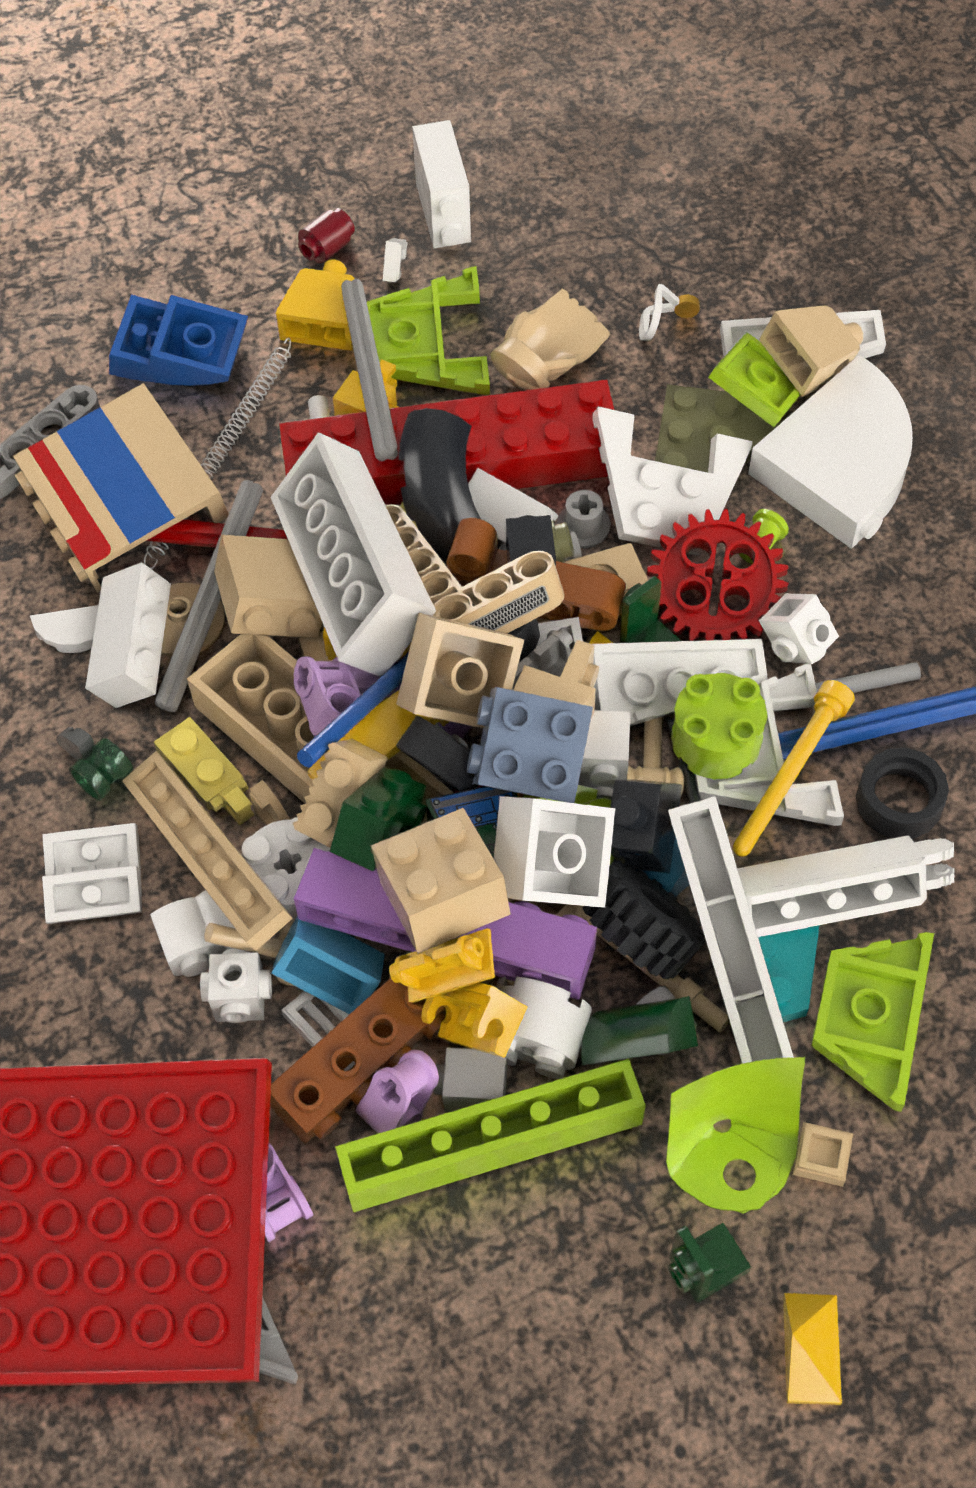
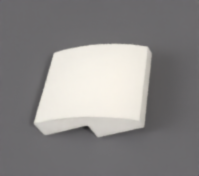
[42,823,142,924]

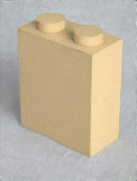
[214,535,322,638]

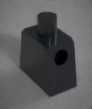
[611,779,682,874]

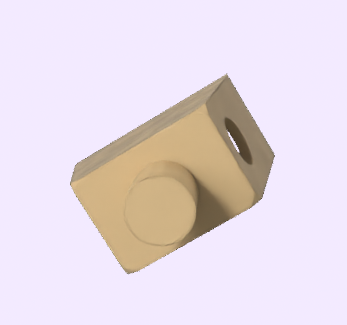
[759,305,863,397]

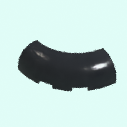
[399,408,501,567]

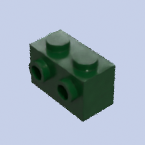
[330,767,426,871]

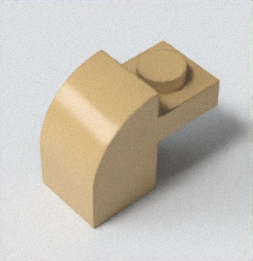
[513,640,599,718]

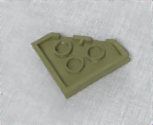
[655,384,787,473]

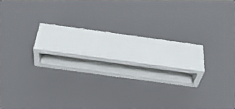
[668,796,803,1087]

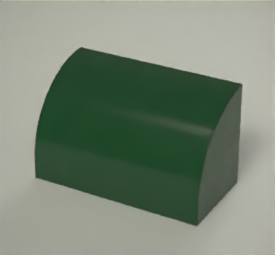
[581,996,698,1065]

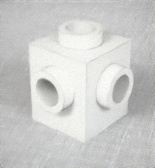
[759,593,839,664]
[200,948,272,1023]

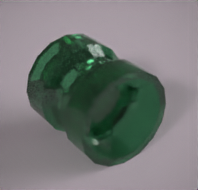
[69,738,134,801]

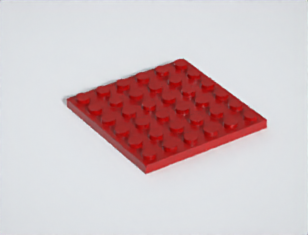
[0,1058,272,1387]

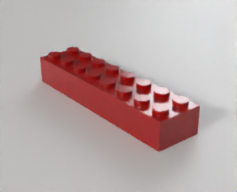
[279,380,614,505]

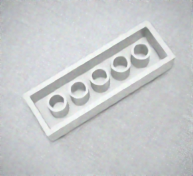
[271,432,436,677]

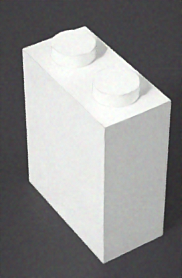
[412,120,471,248]

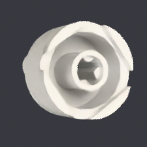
[242,817,330,919]
[496,977,592,1079]

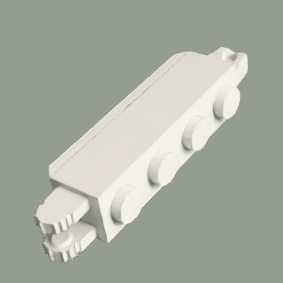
[697,835,955,937]

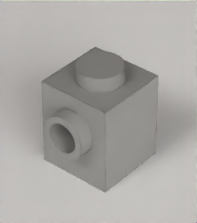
[434,1048,508,1112]

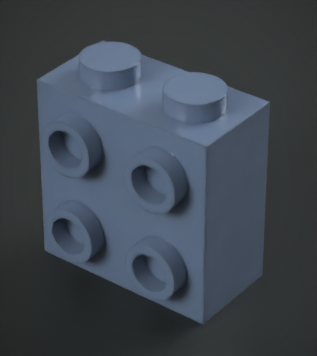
[467,687,593,803]

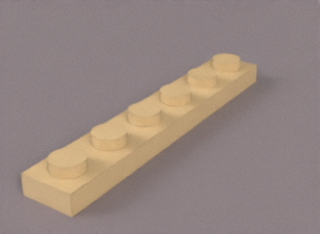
[122,751,293,951]

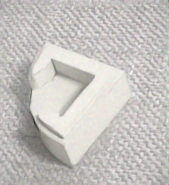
[383,238,408,282]

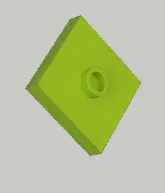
[708,332,801,427]

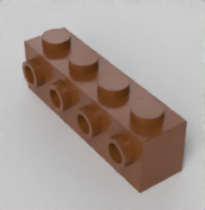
[270,978,446,1144]

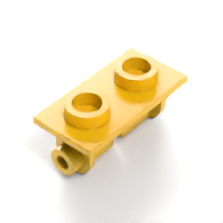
[389,928,495,1003]

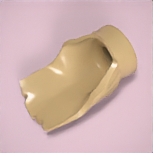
[491,288,610,391]

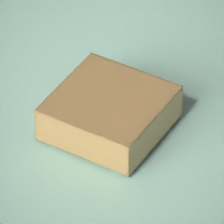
[793,1122,853,1187]

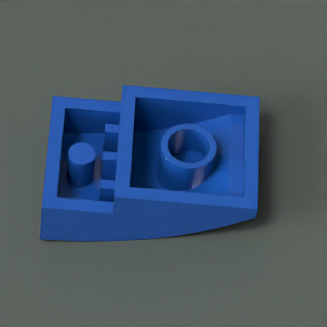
[109,294,248,385]

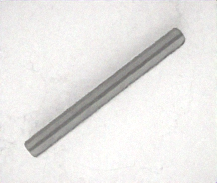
[341,278,398,462]
[155,480,263,712]

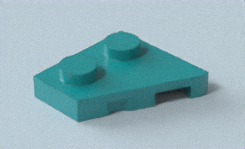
[758,925,819,1022]

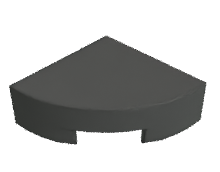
[56,727,99,769]

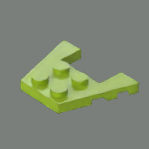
[367,266,490,395]

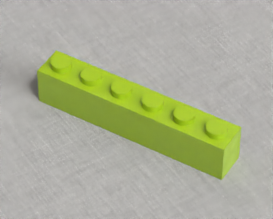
[335,1059,646,1213]

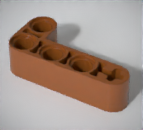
[446,518,626,631]

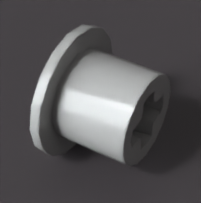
[557,490,611,549]

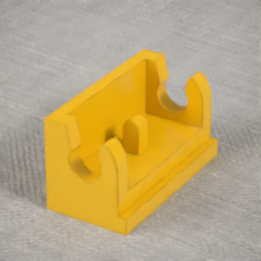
[421,983,528,1058]

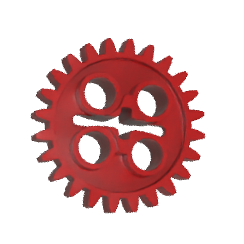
[647,509,789,641]

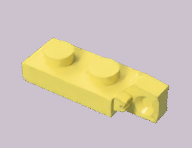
[154,717,254,825]

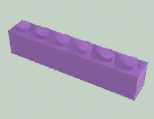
[294,848,597,1000]

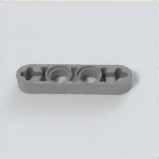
[0,385,100,499]

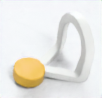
[639,284,700,341]

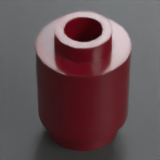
[298,208,355,263]

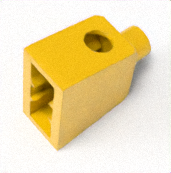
[276,260,355,351]

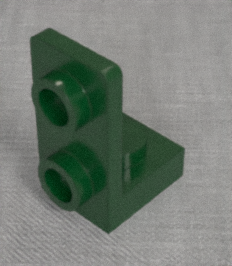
[620,576,681,643]
[668,1222,751,1303]

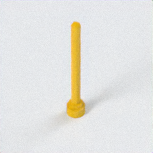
[733,680,855,857]

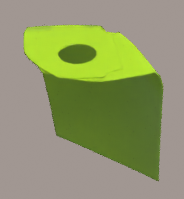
[666,1057,805,1214]

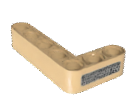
[385,504,565,633]

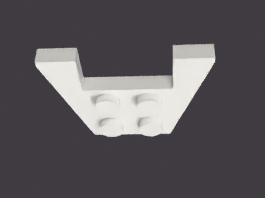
[592,407,752,556]
[695,664,844,826]

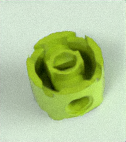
[671,673,768,780]

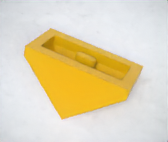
[783,1293,842,1405]

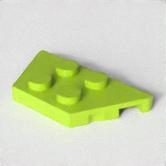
[811,932,934,1112]

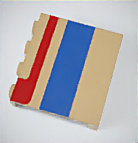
[13,383,229,593]

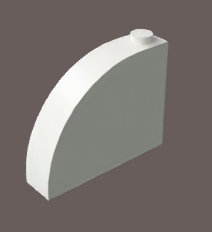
[748,355,913,549]

